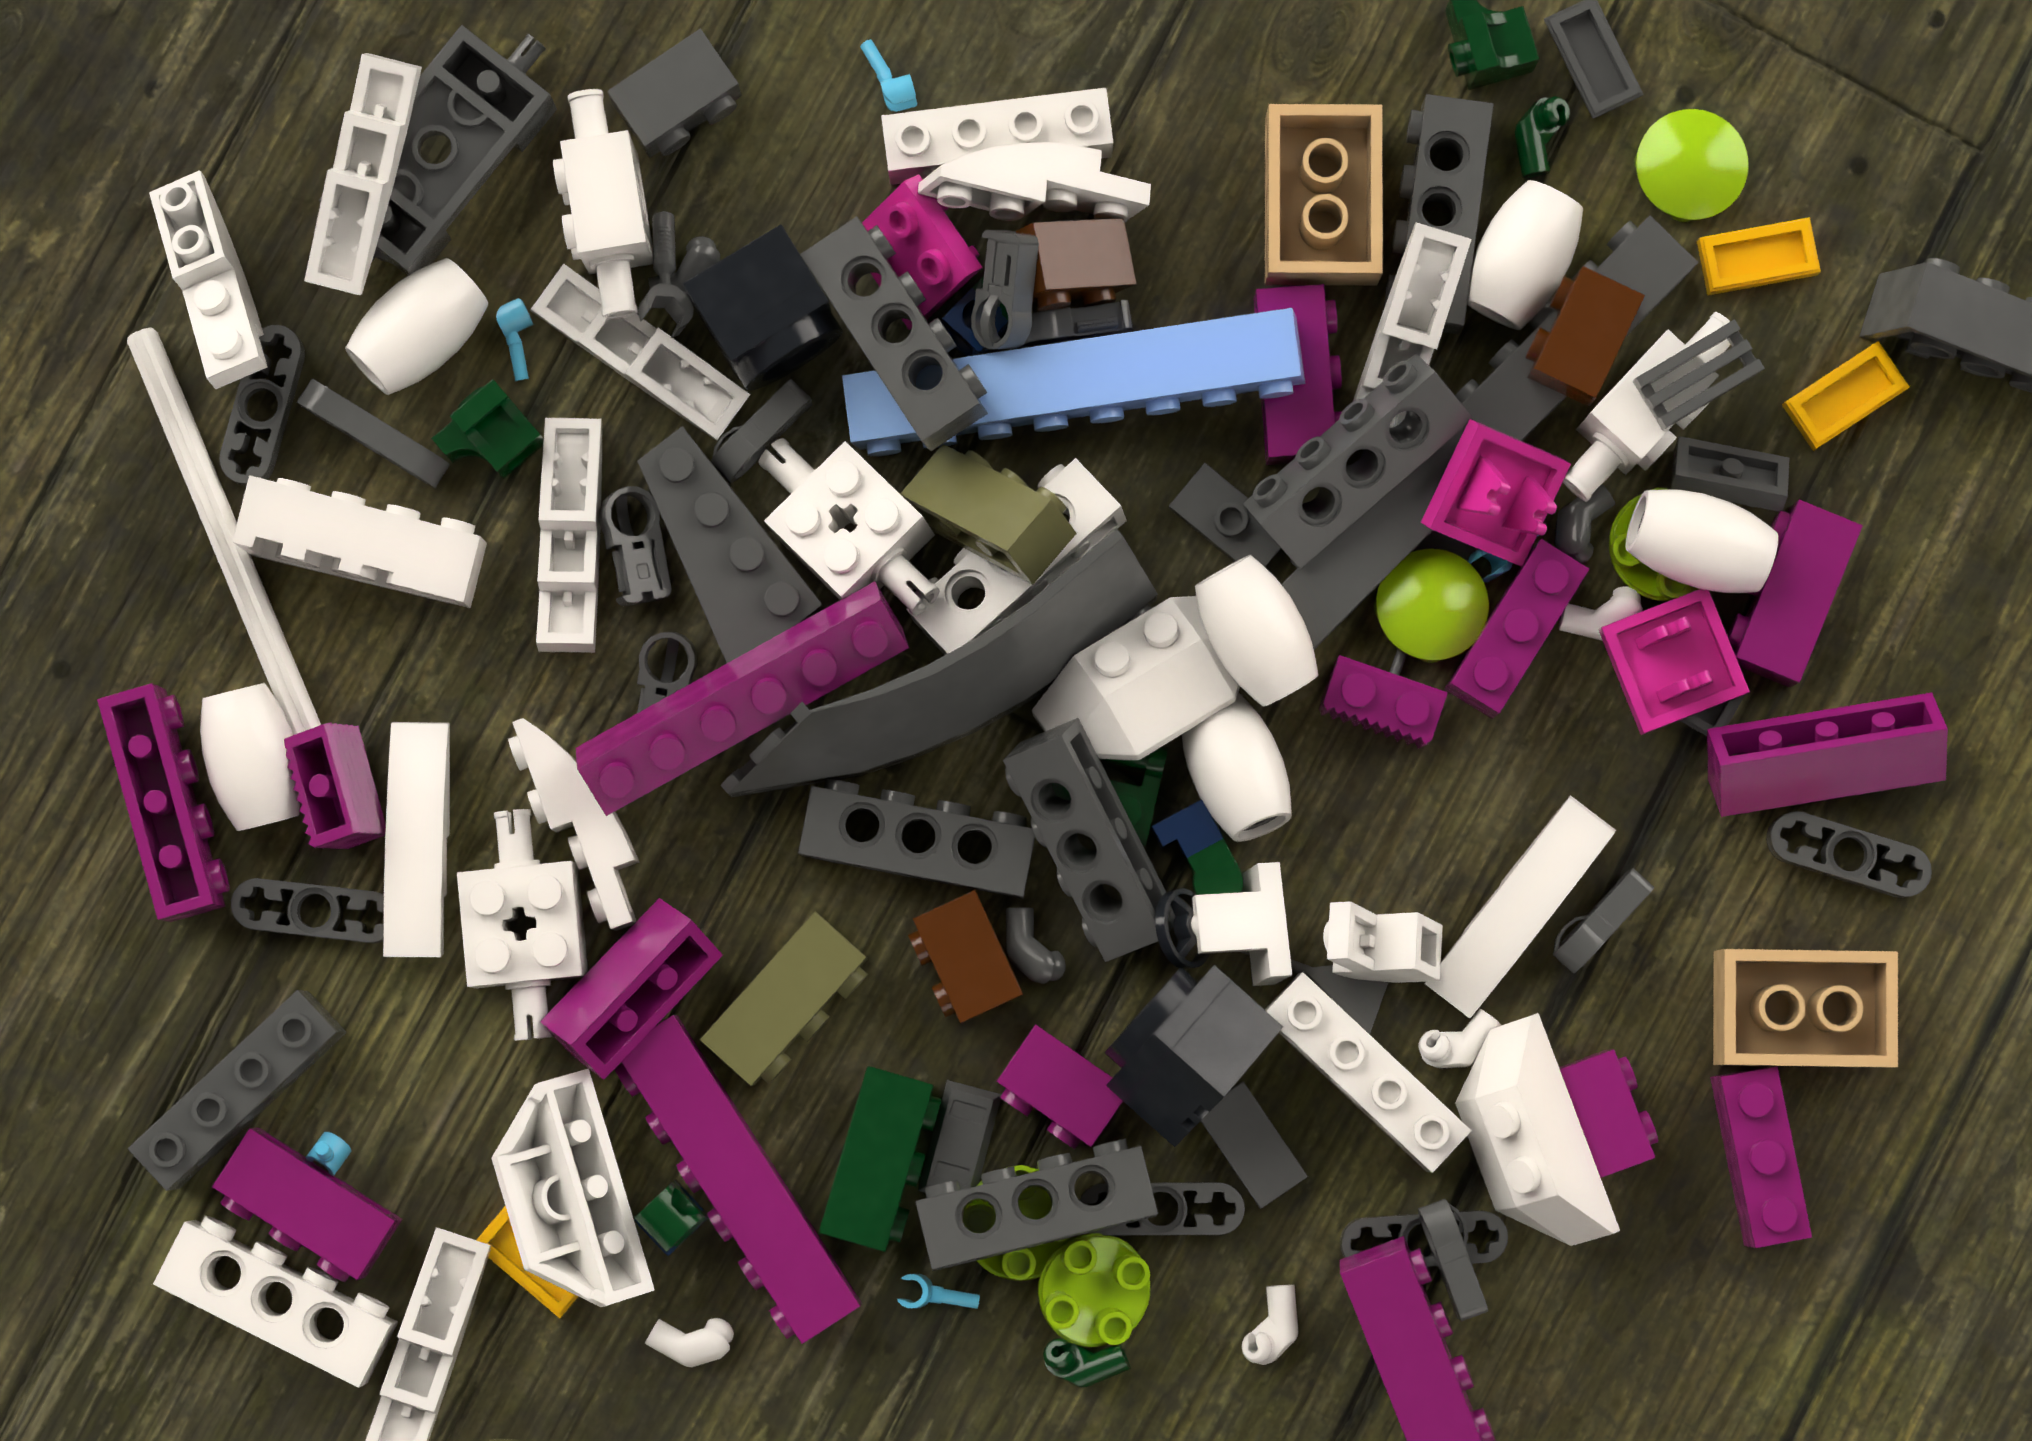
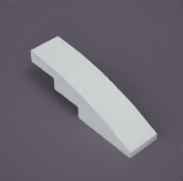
[304,53,422,295]
[1353,222,1472,428]
[530,264,750,441]
[536,418,602,653]
[383,722,450,957]
[1425,795,1616,1018]
[366,1227,491,1441]

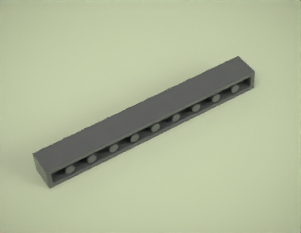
[1280,216,1699,650]

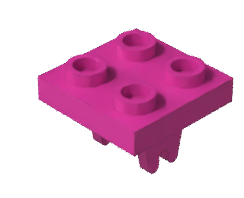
[862,174,983,330]
[1421,419,1571,567]
[1599,589,1750,735]

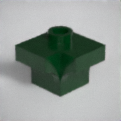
[1445,0,1539,90]
[431,379,544,479]

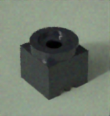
[683,224,843,391]
[1104,965,1283,1147]

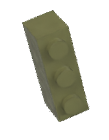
[900,444,1077,585]
[700,911,868,1086]

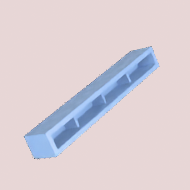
[842,308,1305,456]

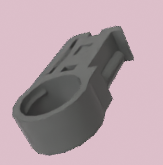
[971,230,1039,349]
[1018,300,1133,349]
[711,379,812,483]
[599,486,671,606]
[637,632,698,713]
[1552,868,1655,974]
[1418,1199,1488,1322]

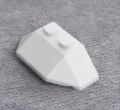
[1032,596,1240,760]
[1455,1013,1620,1246]
[492,1069,655,1307]

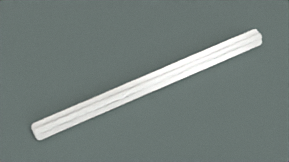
[127,327,321,735]

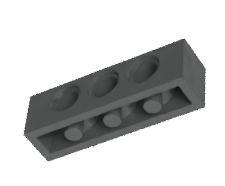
[1384,94,1494,334]
[800,216,988,451]
[1243,353,1474,569]
[1003,718,1175,962]
[798,779,1035,899]
[127,990,347,1191]
[916,1139,1158,1271]

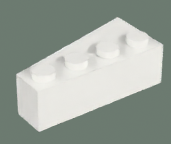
[232,475,487,608]

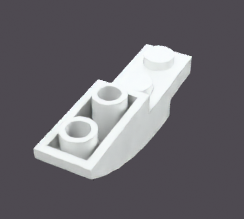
[918,142,1151,222]
[149,170,267,389]
[508,718,639,931]

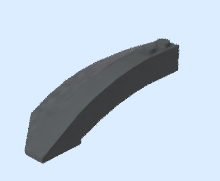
[721,529,1158,797]

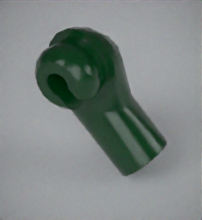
[1515,96,1570,178]
[1043,1338,1131,1388]

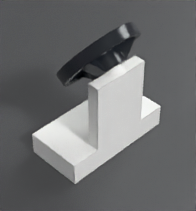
[1155,862,1292,986]

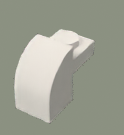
[1323,902,1443,983]

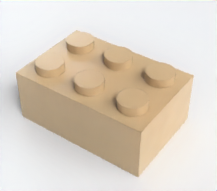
[1265,104,1383,285]
[1713,949,1898,1068]

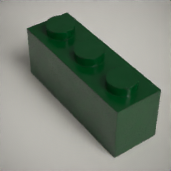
[819,1066,942,1252]

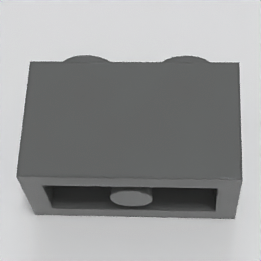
[607,28,742,158]

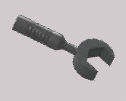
[638,211,694,338]

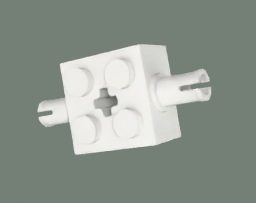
[553,89,654,319]
[1563,312,1731,502]
[759,438,940,616]
[457,809,588,1041]

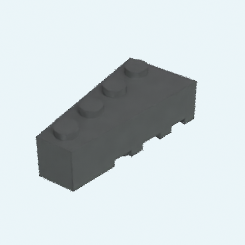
[1859,258,2032,393]
[637,426,824,663]

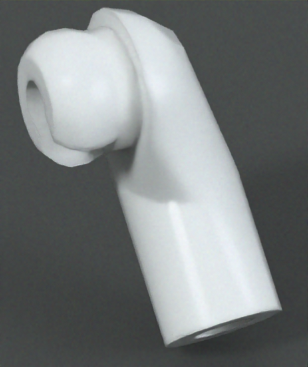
[1559,586,1642,641]
[1418,1009,1501,1068]
[1242,1285,1298,1365]
[645,1318,734,1367]

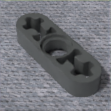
[219,325,305,487]
[296,379,450,488]
[1766,811,1932,898]
[231,878,384,943]
[1079,1182,1245,1235]
[1340,1210,1508,1266]

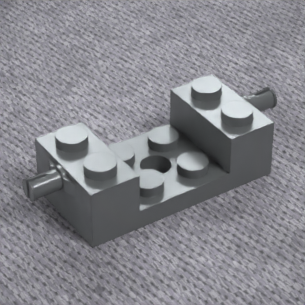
[319,25,557,276]

